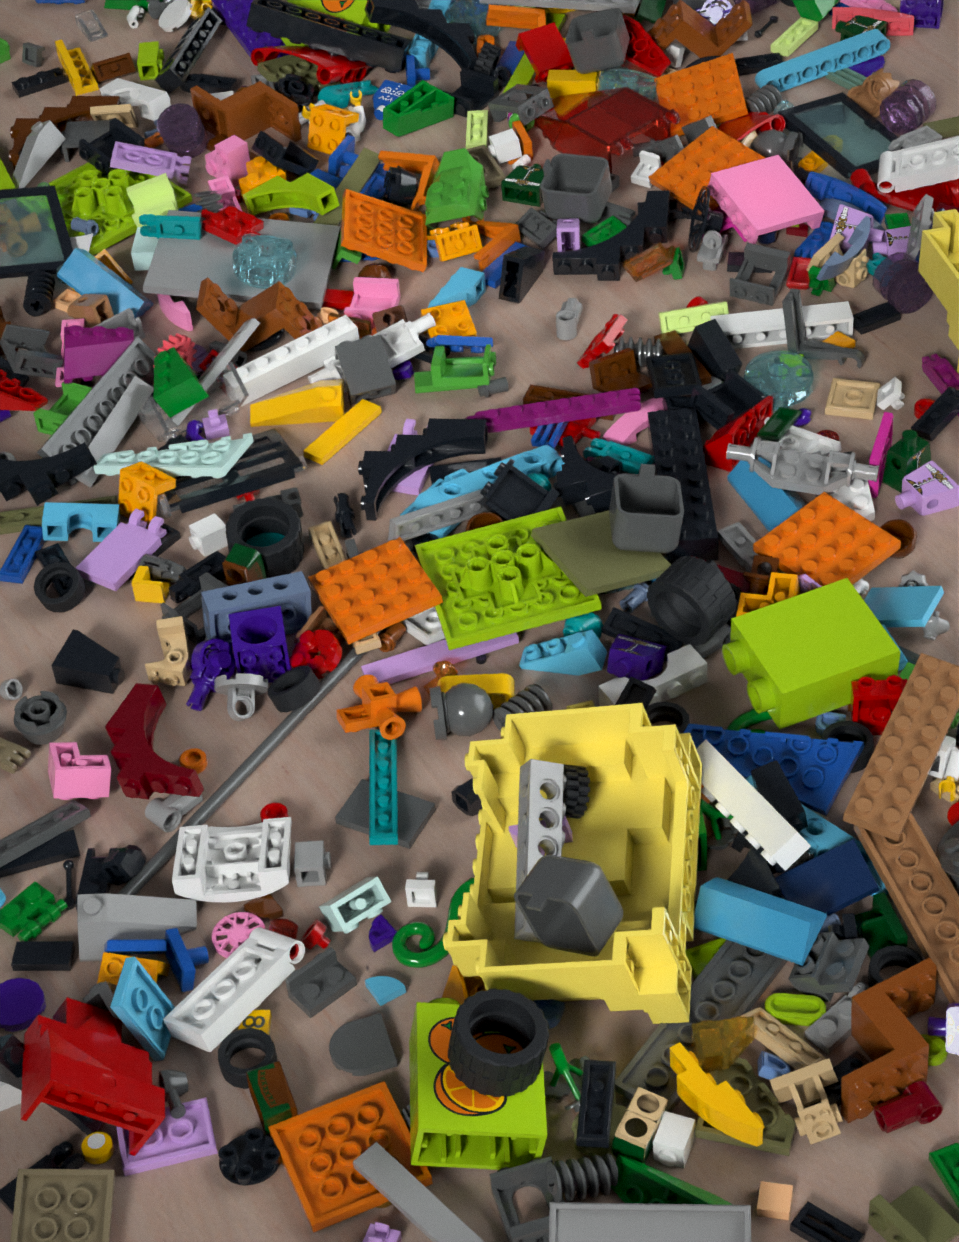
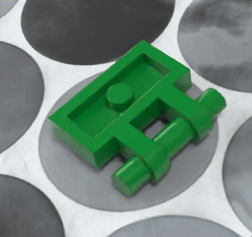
[0,881,68,942]

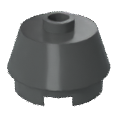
[14,691,67,745]

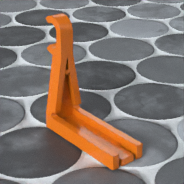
[486,4,546,29]
[378,150,439,213]
[462,216,521,272]

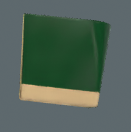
[611,1087,668,1164]

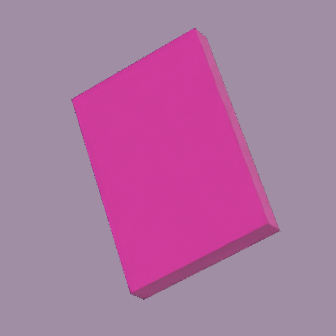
[868,412,894,498]

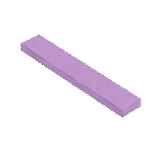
[361,633,519,684]

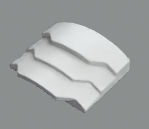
[172,817,292,903]

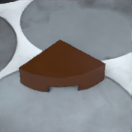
[243,894,284,920]

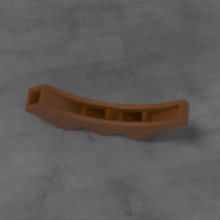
[9,96,121,170]

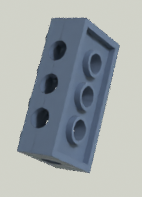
[201,571,312,647]

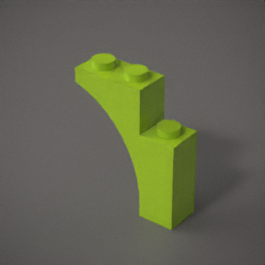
[243,173,340,215]

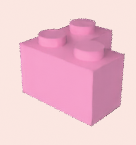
[205,135,250,188]
[48,742,111,800]

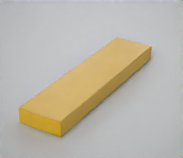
[303,399,382,465]

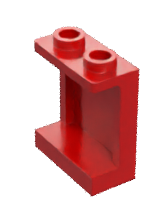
[515,22,574,83]

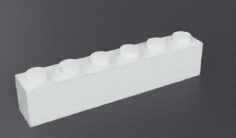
[710,301,854,349]
[226,315,360,407]
[696,740,811,871]

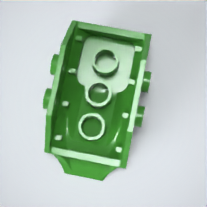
[425,148,489,229]

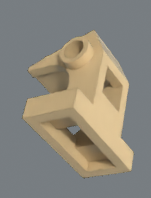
[807,233,869,288]
[145,616,192,686]
[770,1058,843,1144]

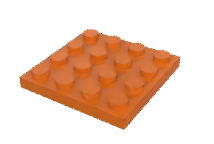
[654,53,748,138]
[649,126,765,215]
[341,189,427,272]
[753,492,901,586]
[308,537,443,645]
[268,1081,433,1233]

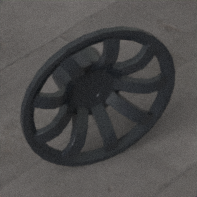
[688,186,723,252]

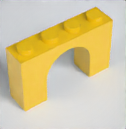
[547,37,603,99]

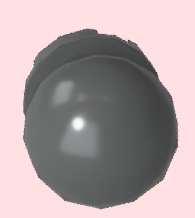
[751,129,803,173]
[429,683,493,740]

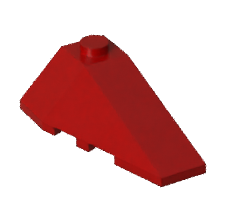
[621,15,671,78]
[0,369,48,411]
[703,396,773,472]

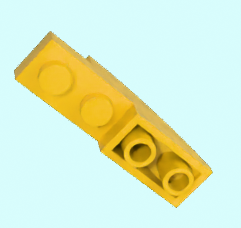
[670,1042,764,1147]

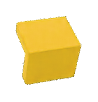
[131,566,171,603]

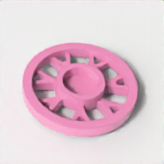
[212,912,266,958]

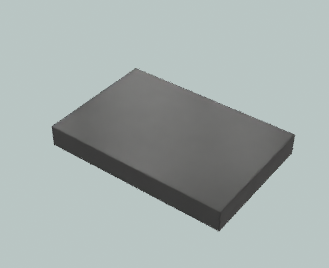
[335,779,436,849]

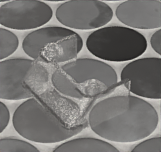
[138,361,249,444]

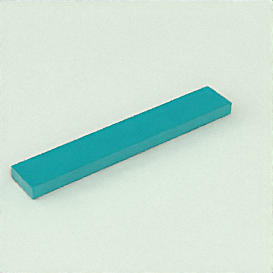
[369,729,398,845]

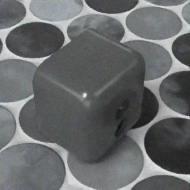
[565,8,630,74]
[540,153,612,223]
[609,464,684,553]
[514,855,623,957]

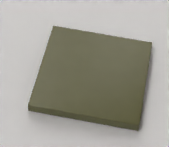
[531,511,671,597]

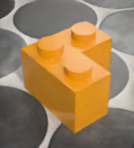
[239,156,287,203]
[736,572,800,617]

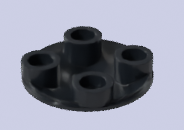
[218,1128,281,1186]

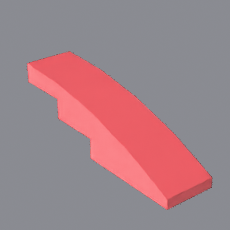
[832,7,914,36]

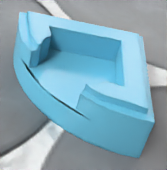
[365,976,406,1006]

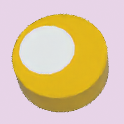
[81,1132,114,1164]

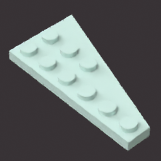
[93,433,254,478]

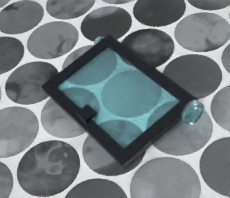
[773,92,902,179]
[0,182,73,284]

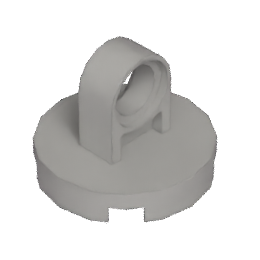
[214,673,268,721]

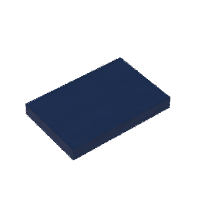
[775,839,880,916]

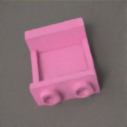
[344,277,400,329]

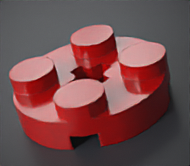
[289,630,342,679]

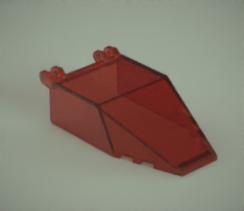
[534,87,680,174]

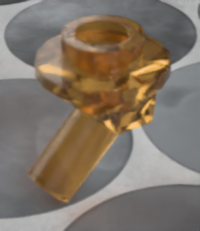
[423,661,458,695]

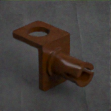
[372,305,408,333]
[743,555,779,595]

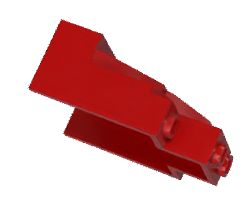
[20,997,165,1156]

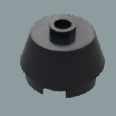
[275,74,314,113]
[383,166,418,207]

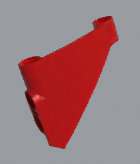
[251,46,371,85]
[718,112,785,142]
[850,169,959,212]

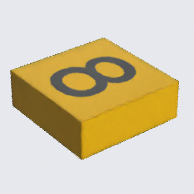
[238,1010,272,1035]

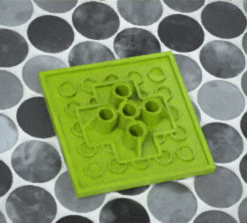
[16,162,193,255]
[415,506,602,650]

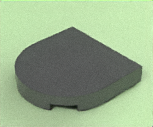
[329,1013,398,1076]

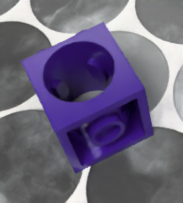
[900,0,944,29]
[229,606,291,683]

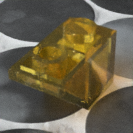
[692,1016,755,1072]

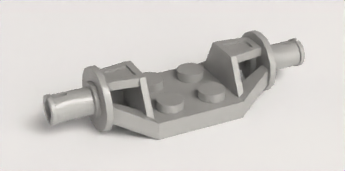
[726,437,879,495]

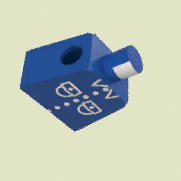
[373,80,412,120]

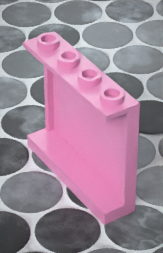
[708,155,824,244]

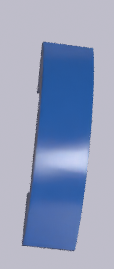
[804,171,887,224]

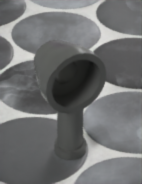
[159,1070,189,1119]

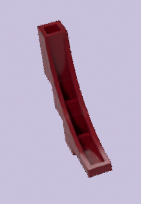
[105,683,204,800]

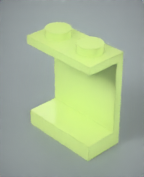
[126,173,178,227]

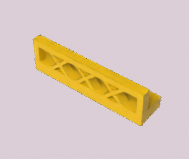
[55,39,99,96]

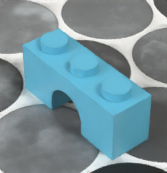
[42,502,120,542]

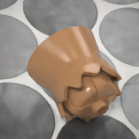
[847,68,900,118]

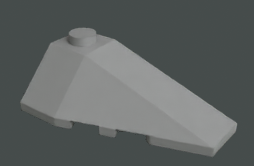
[11,120,65,189]
[77,893,197,962]

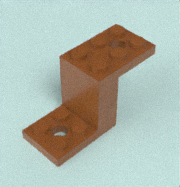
[646,0,753,58]
[190,81,302,142]
[196,277,323,352]
[841,957,937,1123]

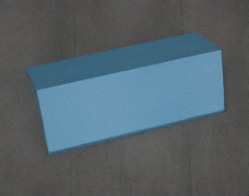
[57,248,154,319]
[727,457,807,532]
[694,877,827,966]

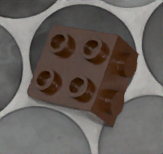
[589,348,652,393]

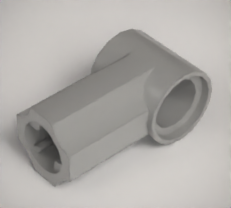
[556,298,583,340]
[145,794,203,833]

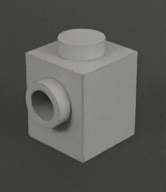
[294,841,331,887]

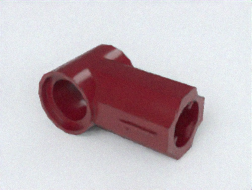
[874,1081,943,1133]

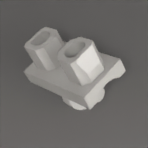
[697,230,728,271]

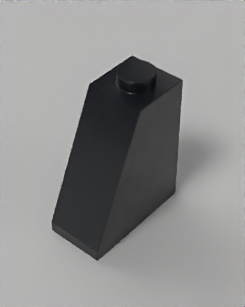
[499,246,545,303]
[687,319,743,382]
[51,629,125,694]

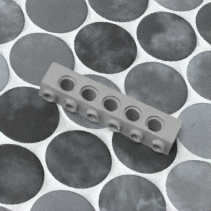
[514,759,566,943]

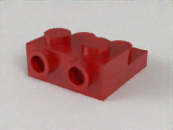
[851,675,907,735]

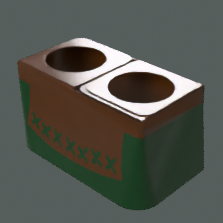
[222,543,267,586]
[246,1061,298,1137]

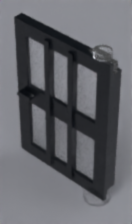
[157,428,307,519]

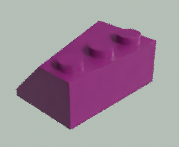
[64,325,134,384]

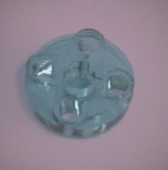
[445,0,501,44]
[597,68,657,105]
[232,233,297,289]
[744,351,813,412]

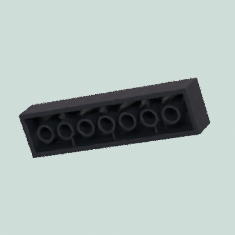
[246,0,412,73]
[648,408,718,564]

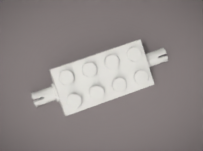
[308,313,436,393]

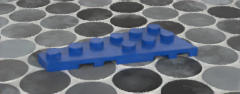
[684,724,864,816]

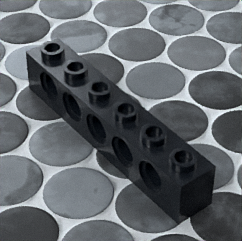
[155,7,222,94]

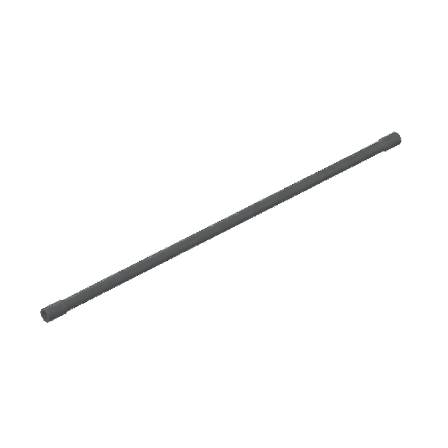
[117,626,390,895]

